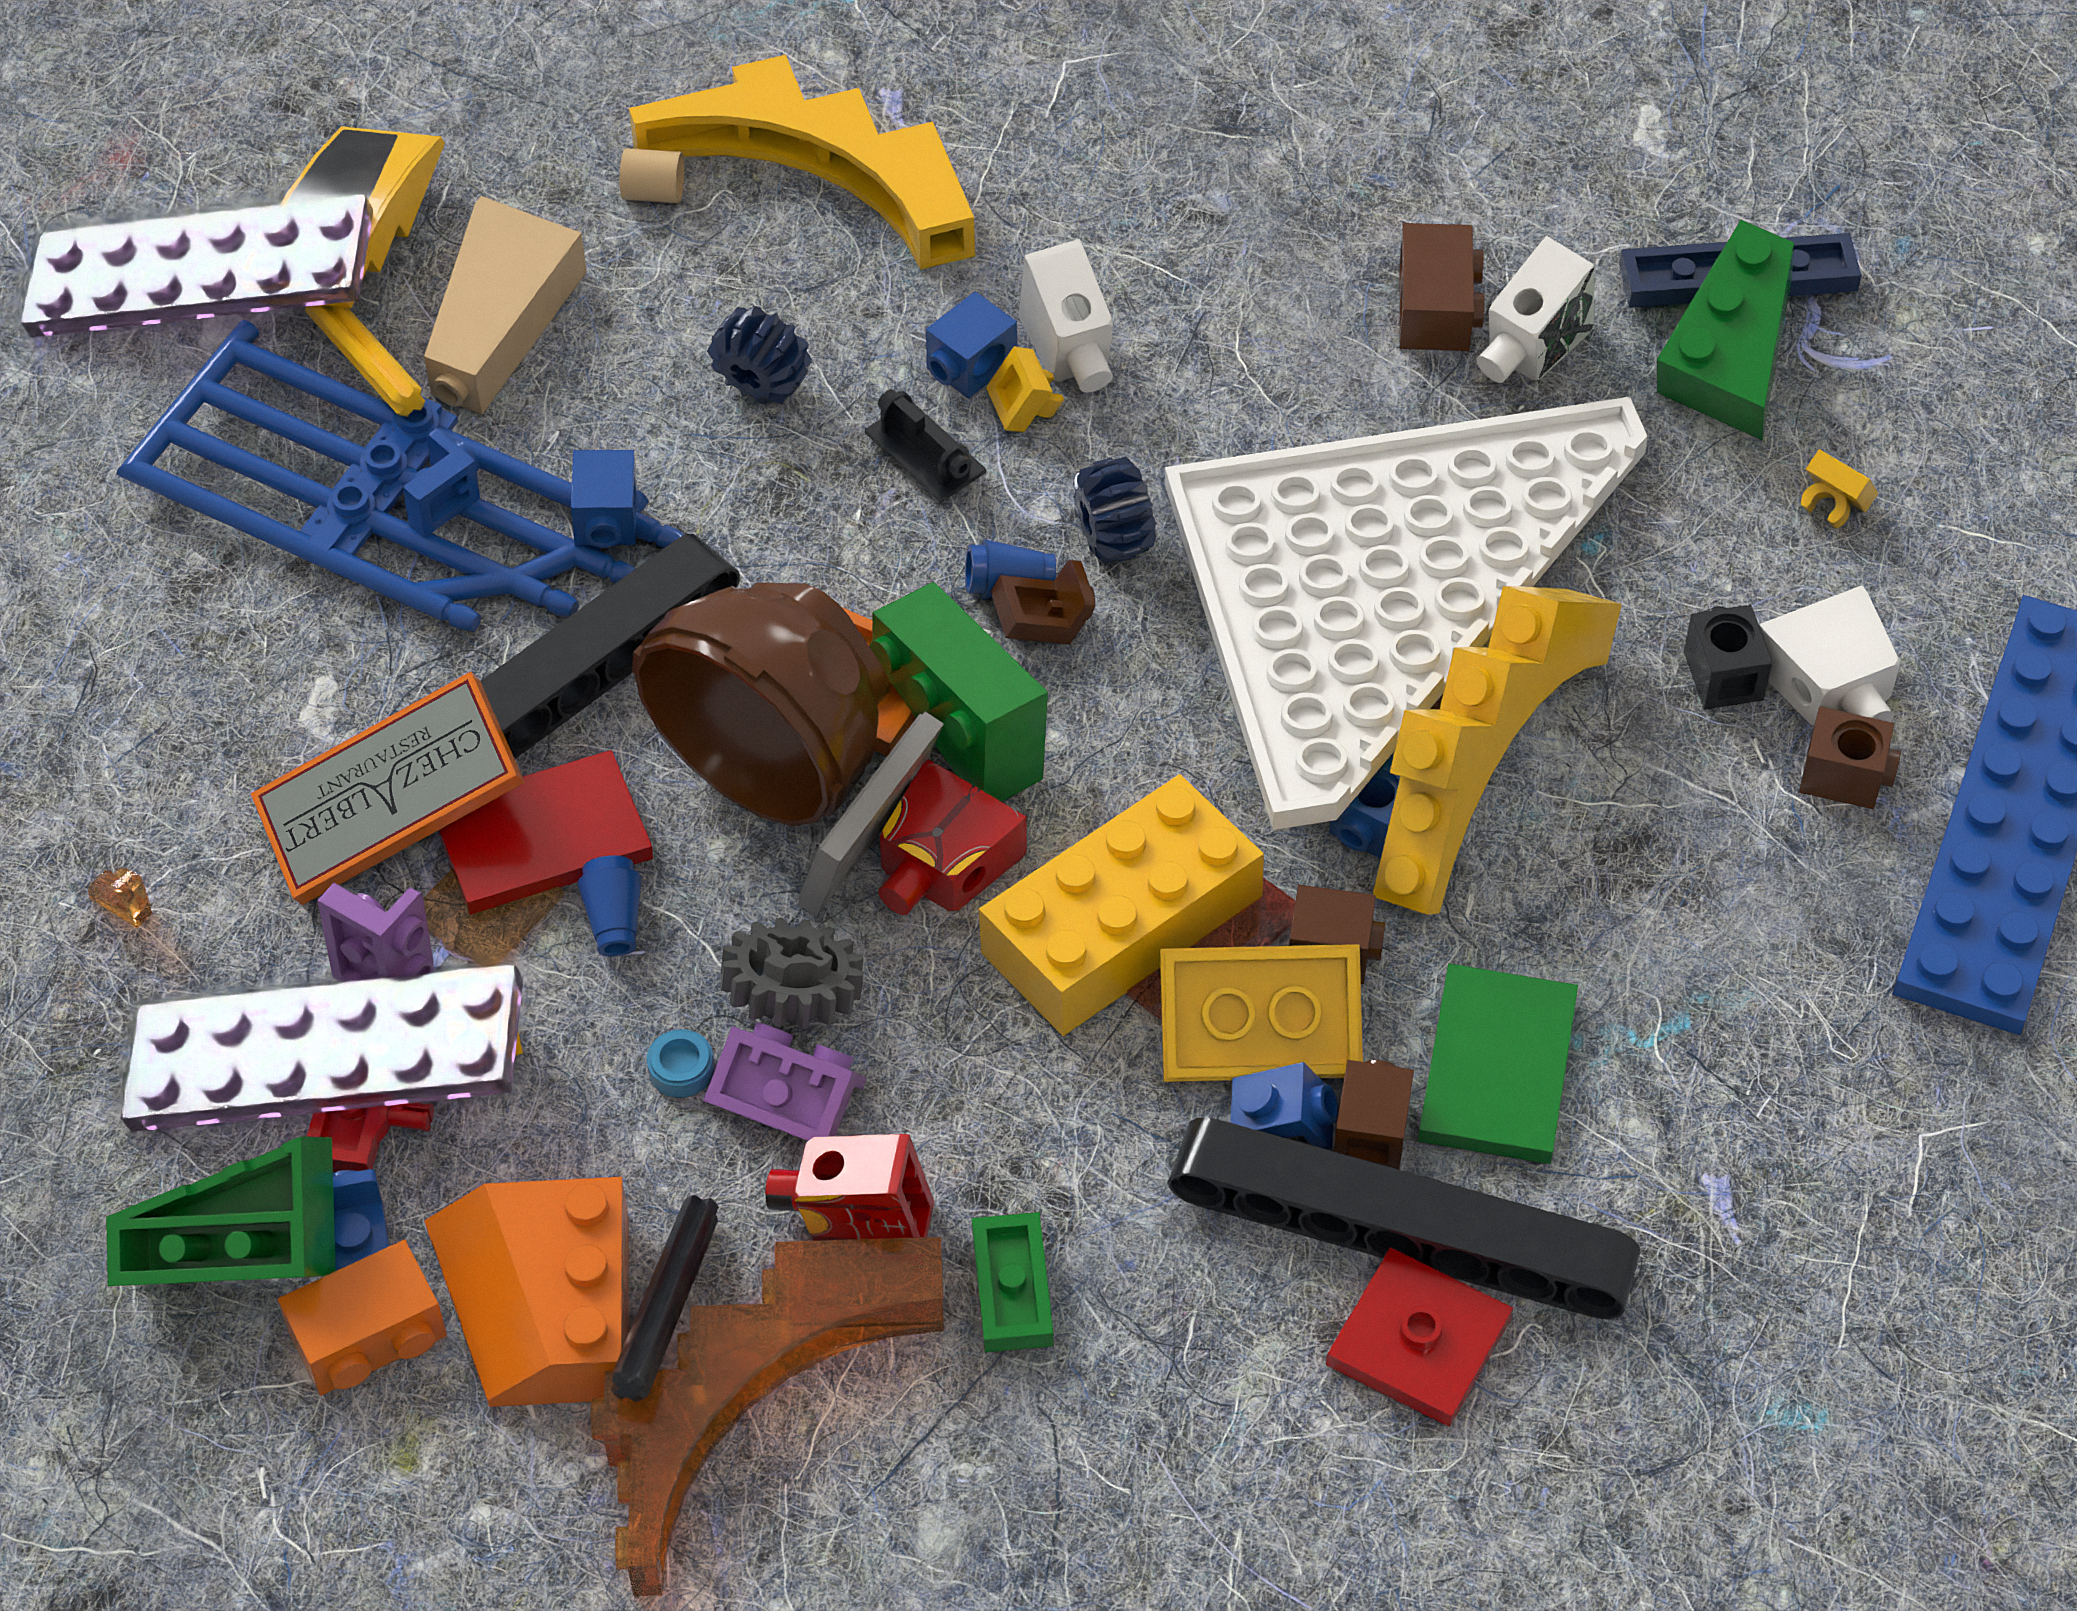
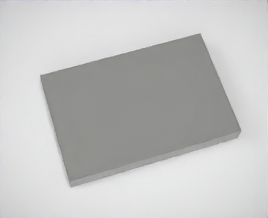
[798,712,944,917]

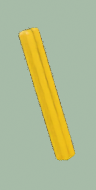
[305,303,425,416]

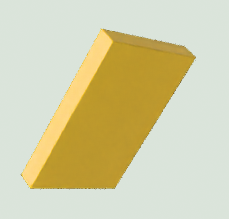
[1160,944,1363,1082]

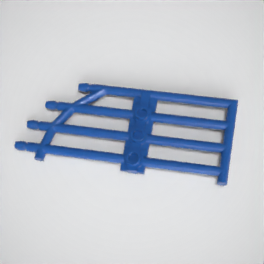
[116,320,685,632]

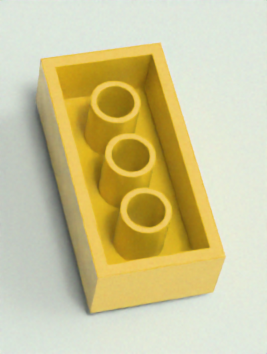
[979,774,1264,1036]

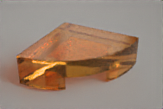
[88,868,152,928]

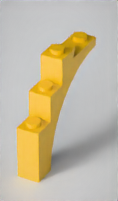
[629,54,975,270]
[1372,586,1622,915]

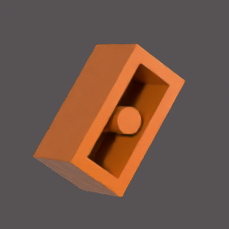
[277,1239,447,1396]

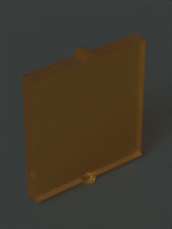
[423,869,564,972]

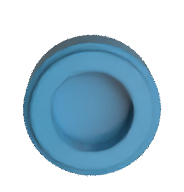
[647,1029,714,1098]

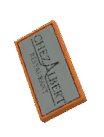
[250,671,525,905]

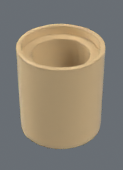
[619,148,685,204]

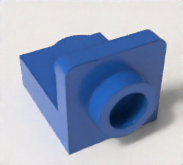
[403,428,480,538]
[323,1169,390,1277]

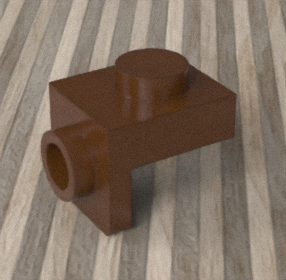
[991,560,1096,645]

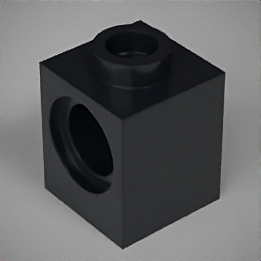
[1684,605,1773,710]

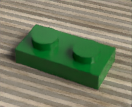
[972,1212,1054,1353]

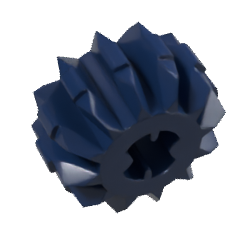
[707,305,812,405]
[1073,457,1157,563]

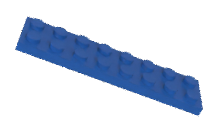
[1892,595,2077,1035]

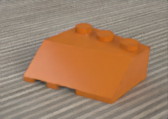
[424,1177,629,1407]

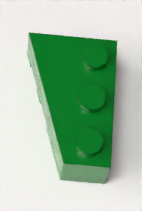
[1657,220,1794,441]

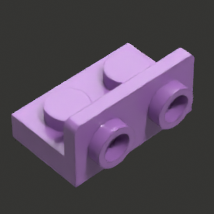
[317,883,434,1012]
[703,1022,867,1141]

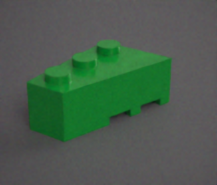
[869,581,1048,802]
[106,1136,336,1286]

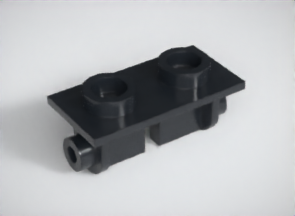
[864,389,987,503]

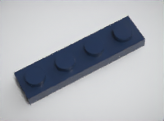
[1619,233,1862,308]

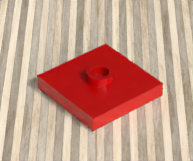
[1326,1247,1513,1427]

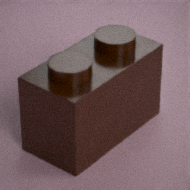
[1399,223,1485,351]

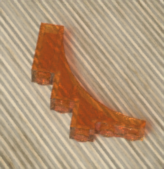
[591,1237,944,1596]

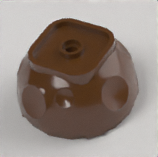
[632,582,890,827]

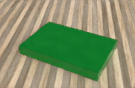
[1418,963,1578,1164]

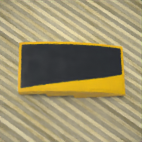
[241,126,445,309]

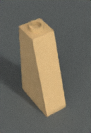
[424,196,587,414]

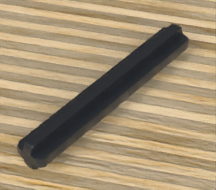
[611,1195,719,1403]

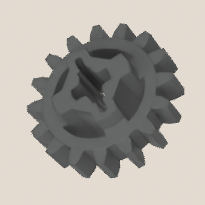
[720,918,864,1030]

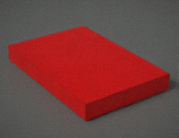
[437,750,653,915]

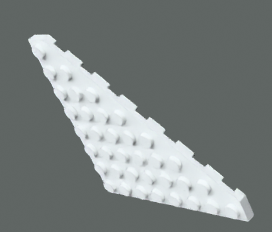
[1165,397,1647,830]

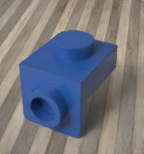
[1230,1062,1339,1150]

